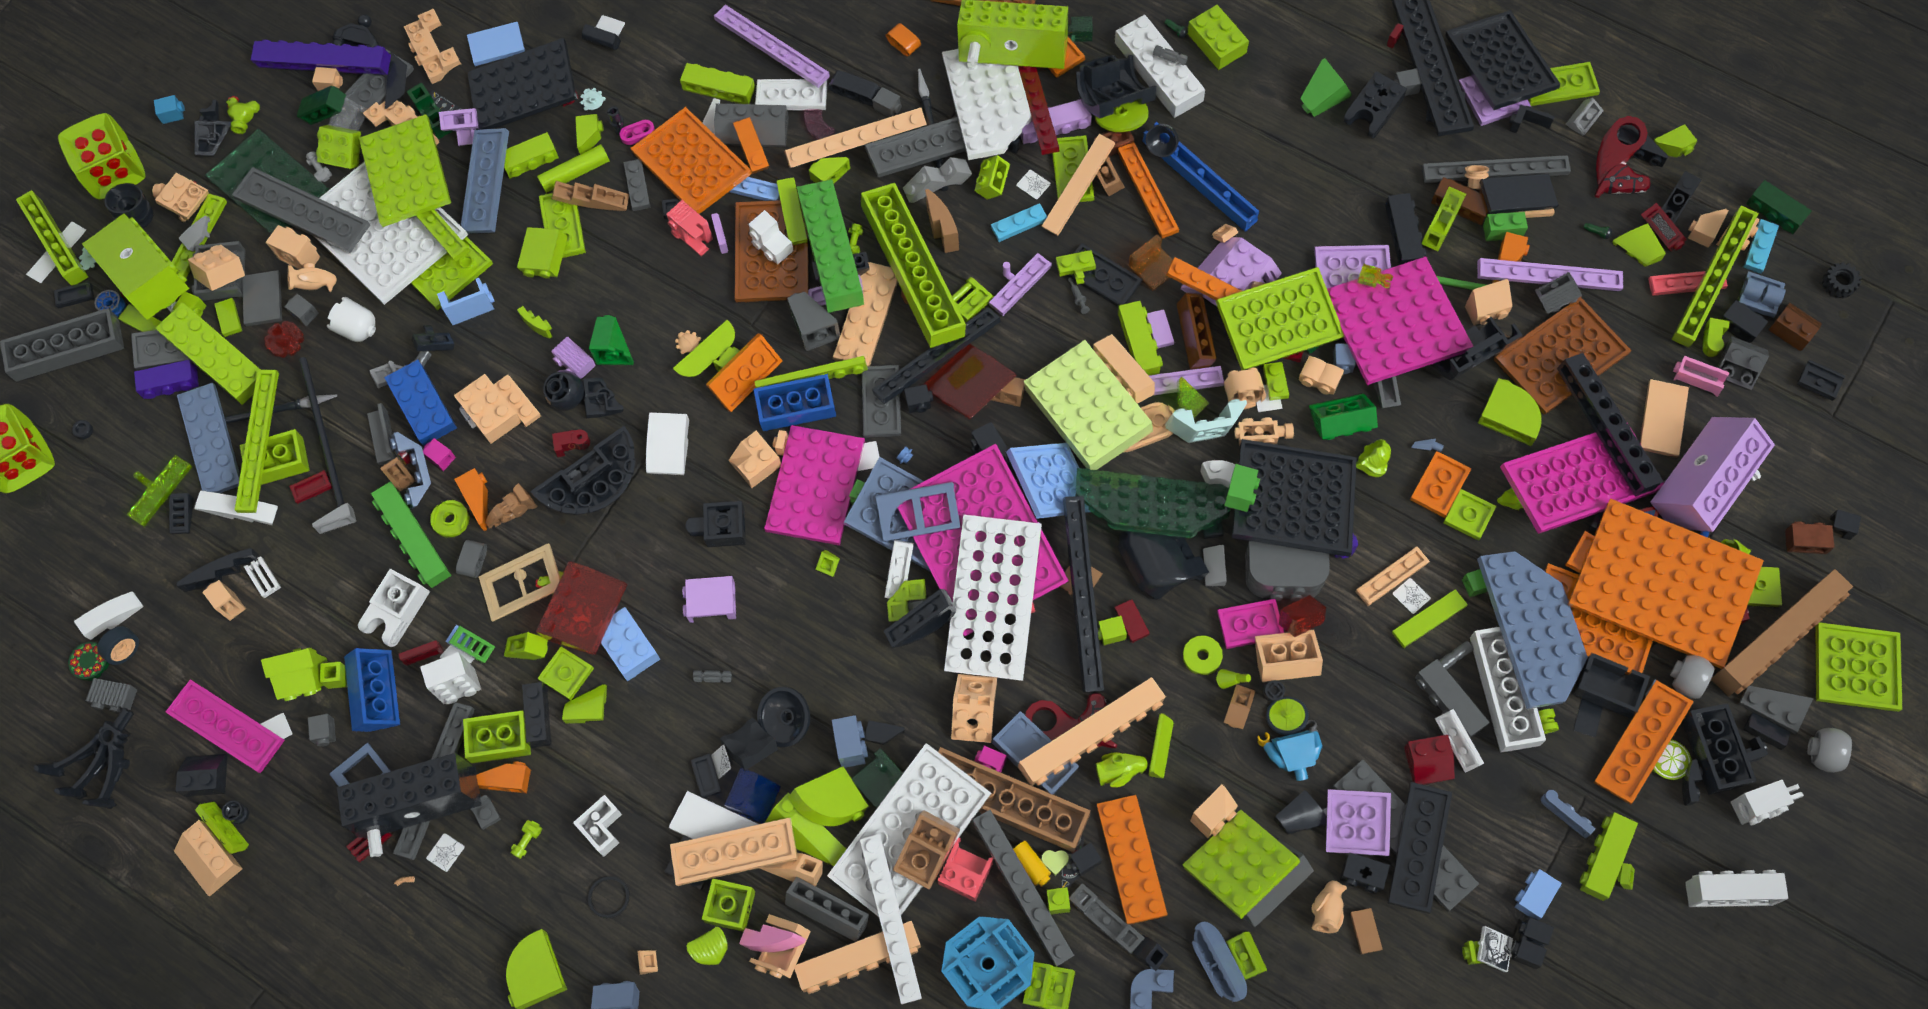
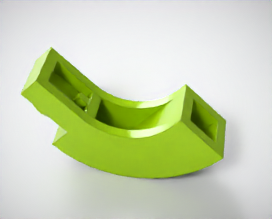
[1422,186,1466,251]

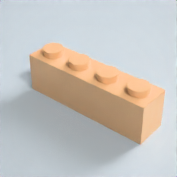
[1093,334,1155,404]

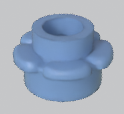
[896,447,913,464]

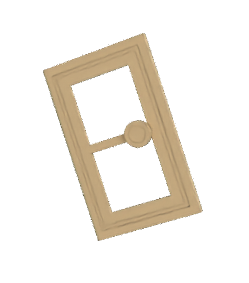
[479,543,563,622]

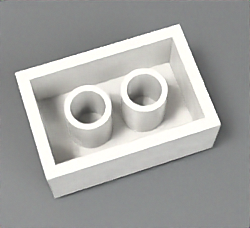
[420,652,481,704]

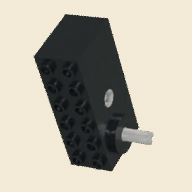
[337,753,482,857]

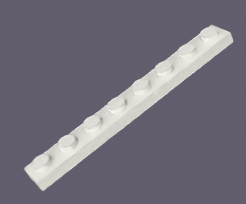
[860,834,922,1004]

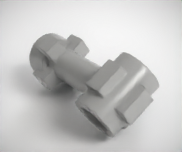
[306,151,332,183]

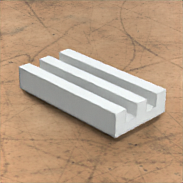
[244,556,281,598]

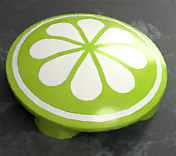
[1652,740,1691,780]

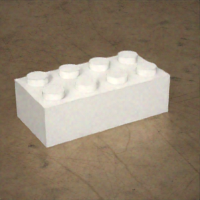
[1685,870,1788,907]

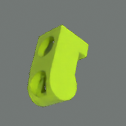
[1702,318,1729,357]

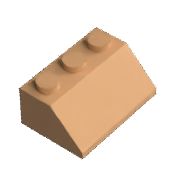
[1255,630,1323,682]
[174,820,243,896]

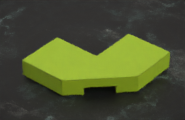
[887,579,927,622]

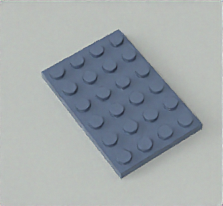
[843,457,931,572]

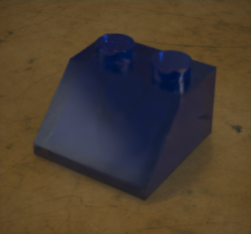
[725,768,781,823]

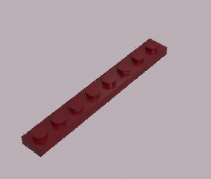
[1018,66,1060,155]

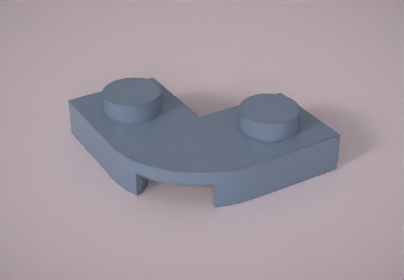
[1130,969,1174,1009]

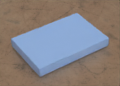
[467,22,525,66]

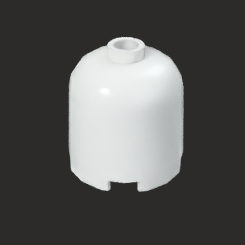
[327,297,376,342]

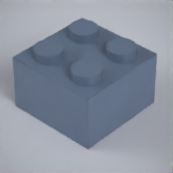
[832,715,868,768]

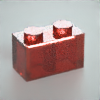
[1279,595,1326,637]

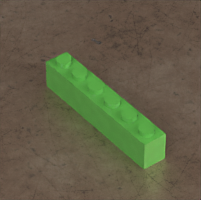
[371,481,451,588]

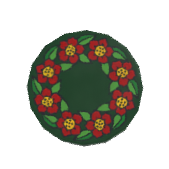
[68,642,109,681]

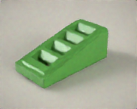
[448,626,495,663]

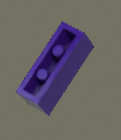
[134,359,199,399]

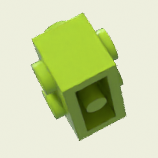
[974,155,1010,199]

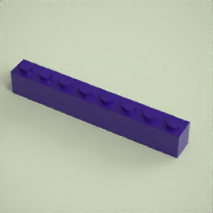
[251,40,391,75]

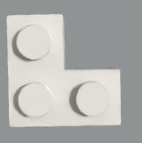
[748,210,794,265]
[573,795,622,856]

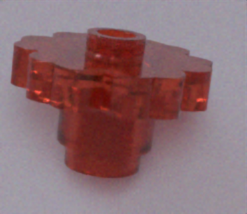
[264,321,304,358]

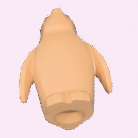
[288,264,337,292]
[1312,880,1347,933]

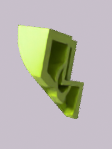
[1612,223,1666,267]
[562,685,607,724]

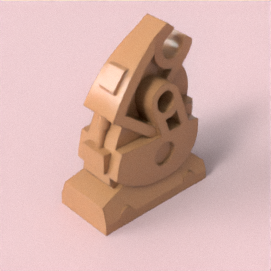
[485,483,538,529]

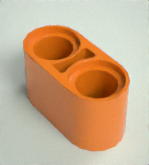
[886,23,921,57]

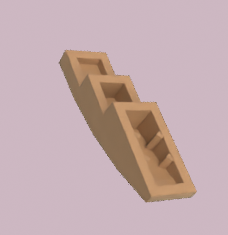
[552,181,629,211]

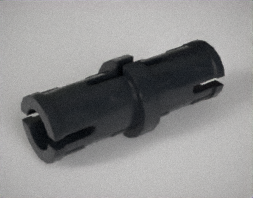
[607,106,624,135]

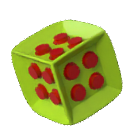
[58,113,146,200]
[0,404,55,493]

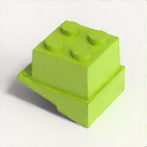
[261,648,327,701]

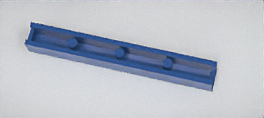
[1142,122,1259,231]

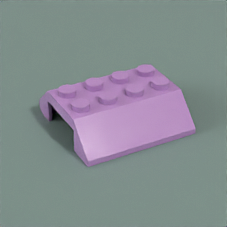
[1181,237,1281,306]

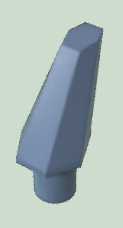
[1411,439,1444,452]

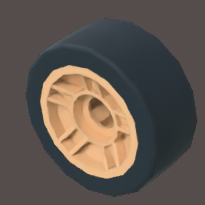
[97,626,139,665]

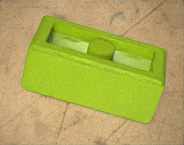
[1226,932,1267,980]

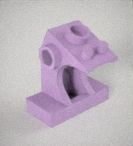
[439,108,478,146]

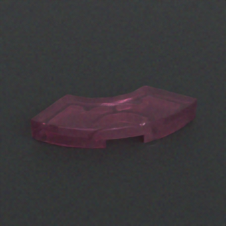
[804,109,835,140]

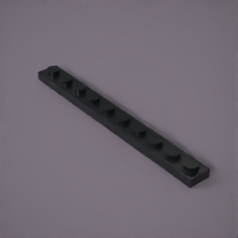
[1063,496,1104,693]

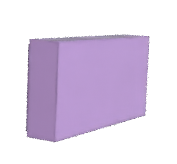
[711,213,728,254]
[1146,310,1174,348]

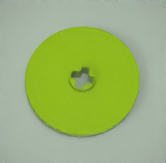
[1095,100,1148,132]

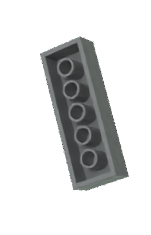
[0,308,125,382]

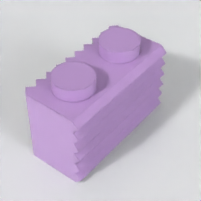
[551,337,596,379]

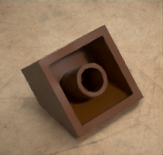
[1769,303,1822,351]

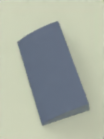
[992,711,1079,795]

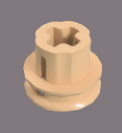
[1465,165,1489,189]

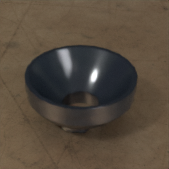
[1146,124,1179,157]

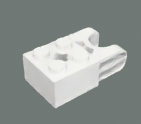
[358,569,430,647]

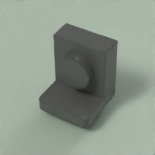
[471,795,501,830]

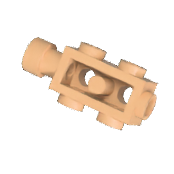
[1235,417,1294,446]

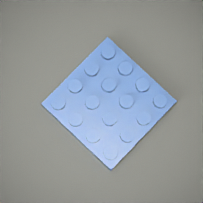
[1006,443,1098,519]

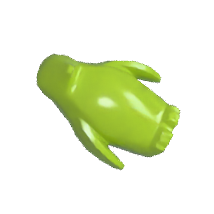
[1095,753,1148,787]

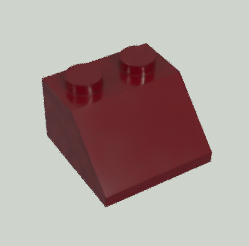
[1404,735,1455,785]

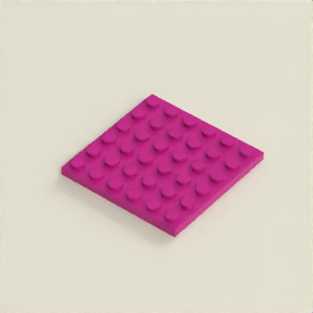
[1327,257,1473,385]

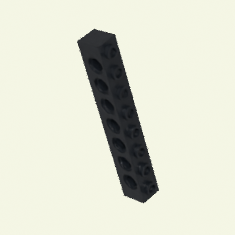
[1556,353,1663,497]

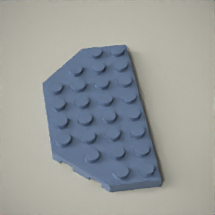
[1477,551,1588,709]

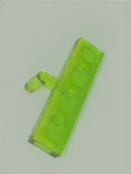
[127,455,192,527]

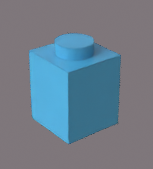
[154,95,185,124]

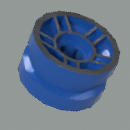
[94,290,126,317]

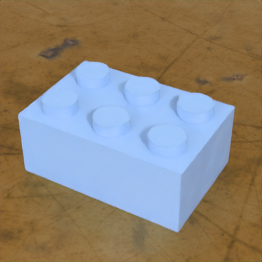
[592,607,660,681]

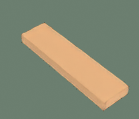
[1355,547,1429,606]

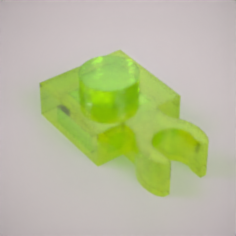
[1357,264,1393,288]

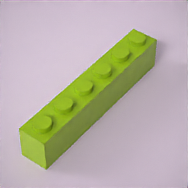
[16,190,88,286]

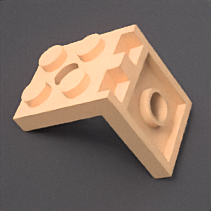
[951,674,997,743]

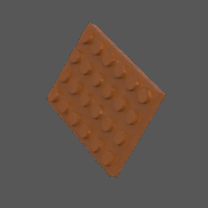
[735,200,809,302]
[1494,297,1631,415]

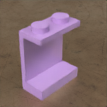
[683,576,736,623]

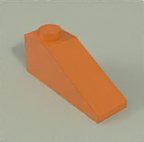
[733,117,769,174]
[1492,232,1530,283]
[454,468,488,531]
[476,761,531,793]

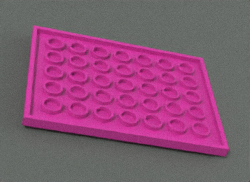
[898,444,1069,636]

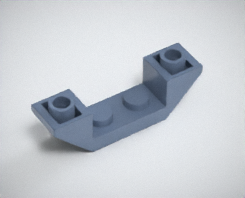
[390,432,431,509]

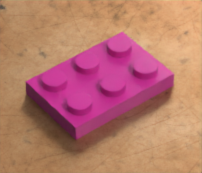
[1217,599,1284,649]

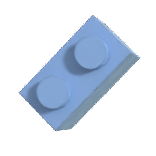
[1515,869,1562,920]

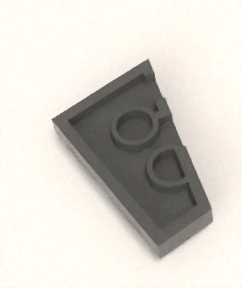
[1738,686,1813,734]

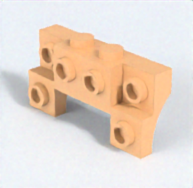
[404,9,461,84]
[363,100,439,145]

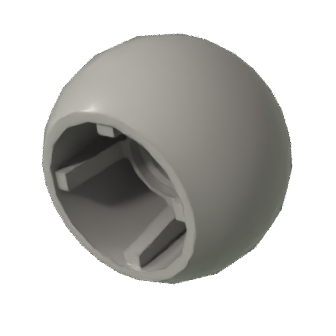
[1670,655,1715,699]
[1807,728,1852,772]

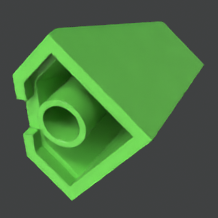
[1300,58,1352,117]

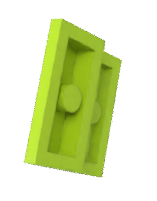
[1023,962,1075,1009]

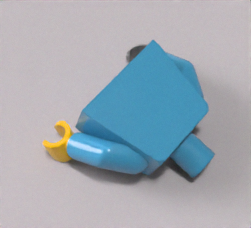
[1258,720,1322,781]

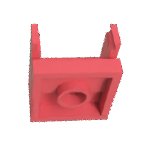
[667,200,713,256]
[937,838,994,902]

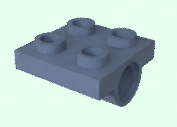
[1738,271,1786,318]

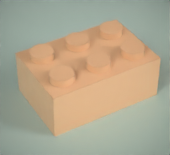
[454,374,521,444]

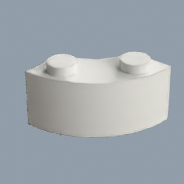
[1200,460,1235,491]

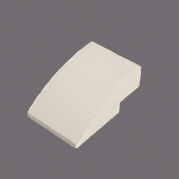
[646,413,689,475]

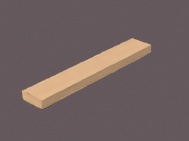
[1042,134,1115,236]

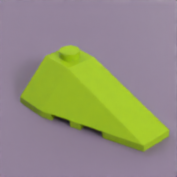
[765,793,847,866]

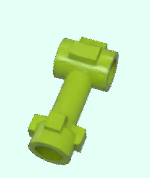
[849,224,863,254]
[510,820,542,859]

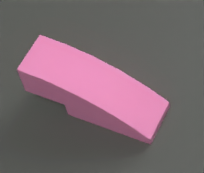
[739,924,806,952]

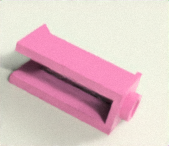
[1673,356,1729,397]

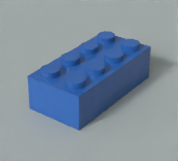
[384,360,457,446]
[754,374,836,431]

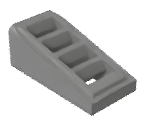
[312,503,356,534]

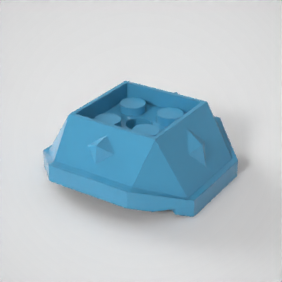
[942,917,1034,1009]

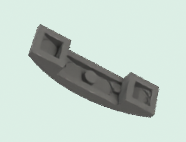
[1069,883,1145,954]

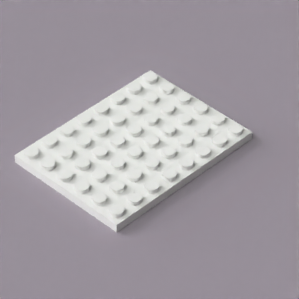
[314,162,468,305]

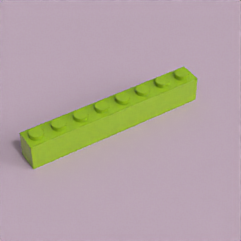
[1671,206,1759,348]

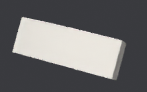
[74,592,144,640]

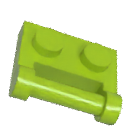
[952,277,993,322]

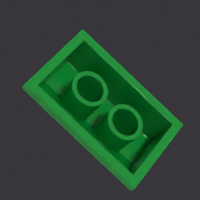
[1309,394,1378,440]

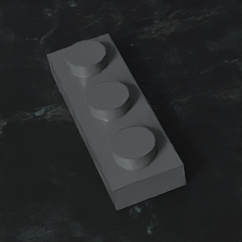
[624,159,651,211]

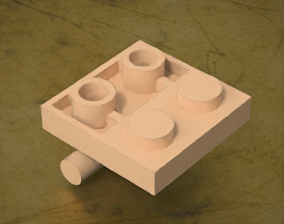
[155,173,209,222]

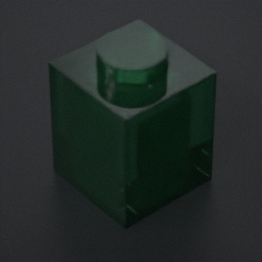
[1068,16,1093,42]

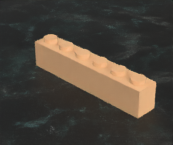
[795,921,921,994]

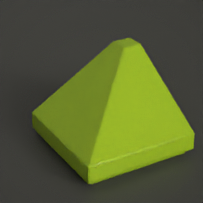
[815,550,840,577]

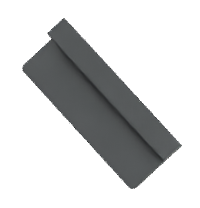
[367,403,397,466]

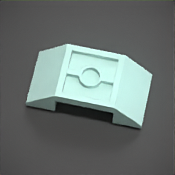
[1165,399,1247,443]

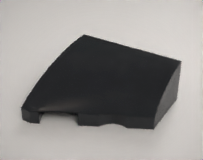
[195,121,231,157]

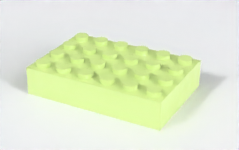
[1024,340,1153,473]

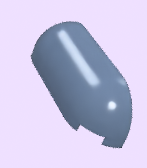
[1192,922,1247,1002]

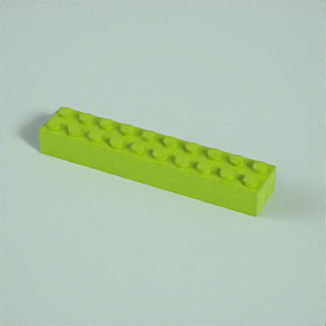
[861,183,966,348]

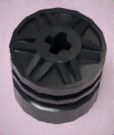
[104,183,154,229]

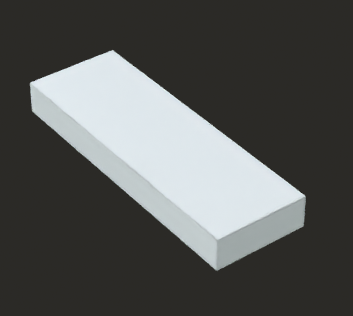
[885,540,914,598]
[1435,709,1484,773]

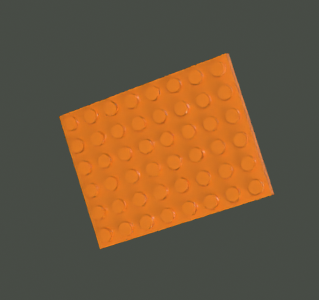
[1568,498,1764,669]

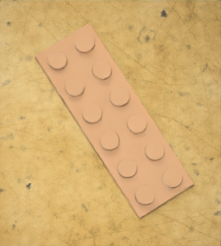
[833,262,898,367]
[670,818,798,886]

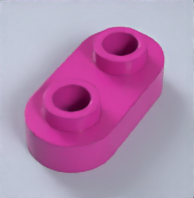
[620,120,655,145]

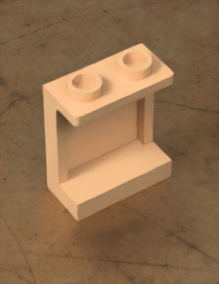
[749,914,810,979]

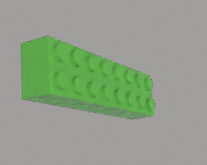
[797,179,864,313]

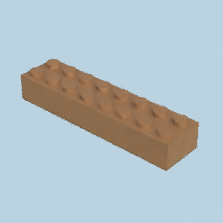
[1711,569,1853,697]
[938,747,1091,853]

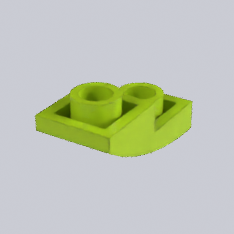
[517,306,552,339]

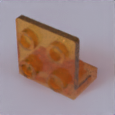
[1129,234,1173,290]

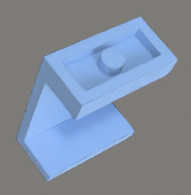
[437,278,495,325]

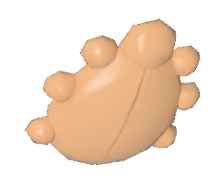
[675,330,701,354]

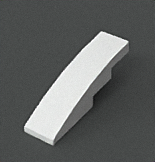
[194,491,278,525]

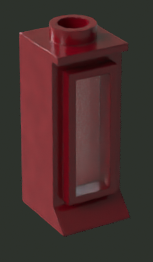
[1641,203,1687,251]

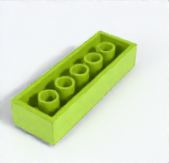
[156,302,261,405]

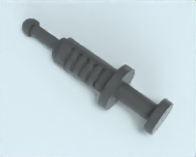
[1068,277,1090,314]

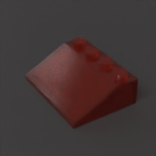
[536,561,627,655]

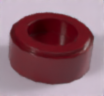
[394,450,411,465]

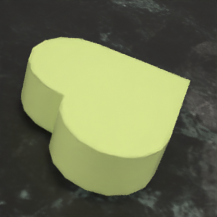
[1042,850,1069,876]

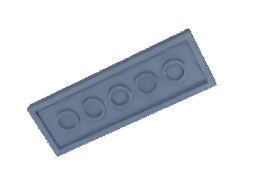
[461,128,509,233]
[177,383,240,493]

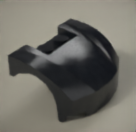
[1076,55,1156,119]

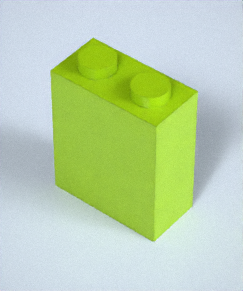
[517,227,568,279]

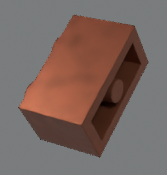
[1785,522,1834,554]

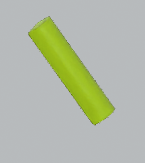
[537,144,609,193]

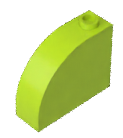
[1478,378,1541,446]
[788,766,869,826]
[506,929,567,1009]

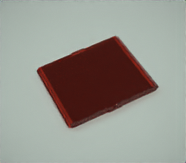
[924,344,1017,420]

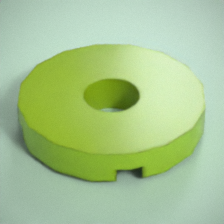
[430,500,470,538]
[1183,636,1223,675]

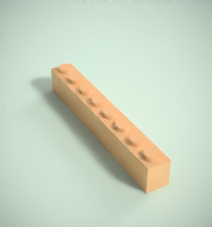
[784,108,927,168]
[1018,677,1166,786]

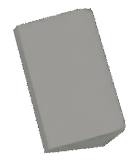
[1566,98,1604,136]
[1203,545,1226,586]

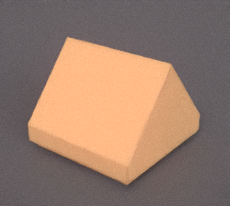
[638,951,658,975]

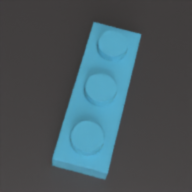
[991,203,1047,242]
[1743,219,1779,274]

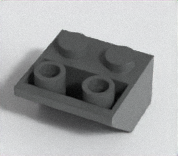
[1717,336,1769,390]

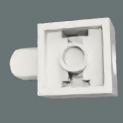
[1731,780,1804,826]

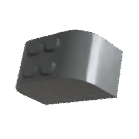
[1245,541,1330,601]

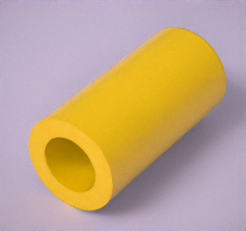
[1013,841,1051,887]

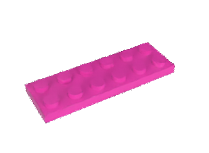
[166,680,285,773]

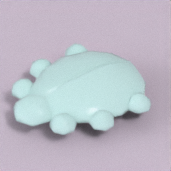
[580,88,606,111]
[79,247,96,270]

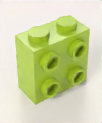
[316,125,361,169]

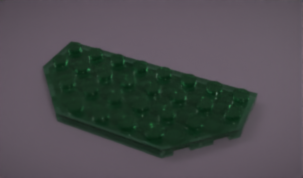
[1075,468,1230,538]

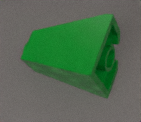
[589,315,634,365]

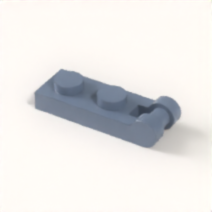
[1541,790,1596,838]

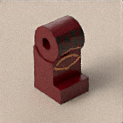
[552,429,590,457]

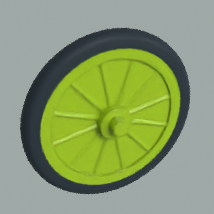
[1266,696,1309,735]

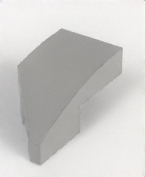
[179,216,210,251]
[370,361,406,388]

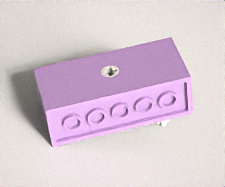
[1651,417,1775,532]

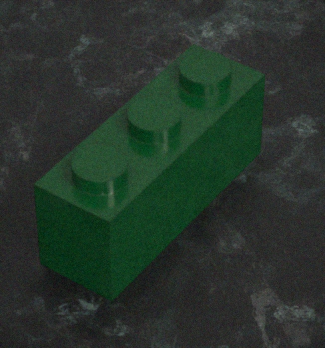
[296,86,346,125]
[1746,180,1812,234]

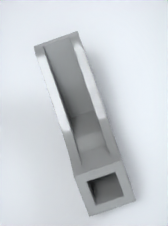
[903,157,972,203]

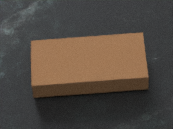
[1350,908,1383,955]

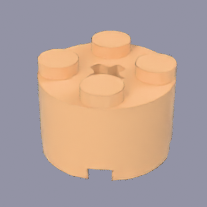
[1224,368,1266,409]

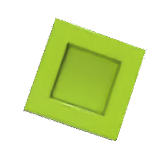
[1618,863,1635,890]

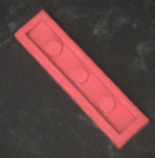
[1648,271,1728,296]

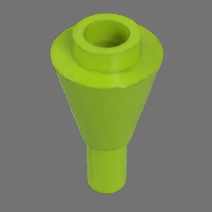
[1216,669,1251,689]

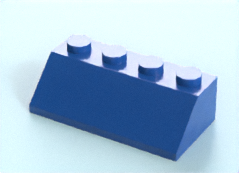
[344,648,400,732]

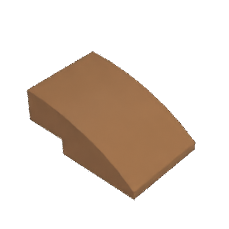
[925,189,959,253]
[893,810,960,890]

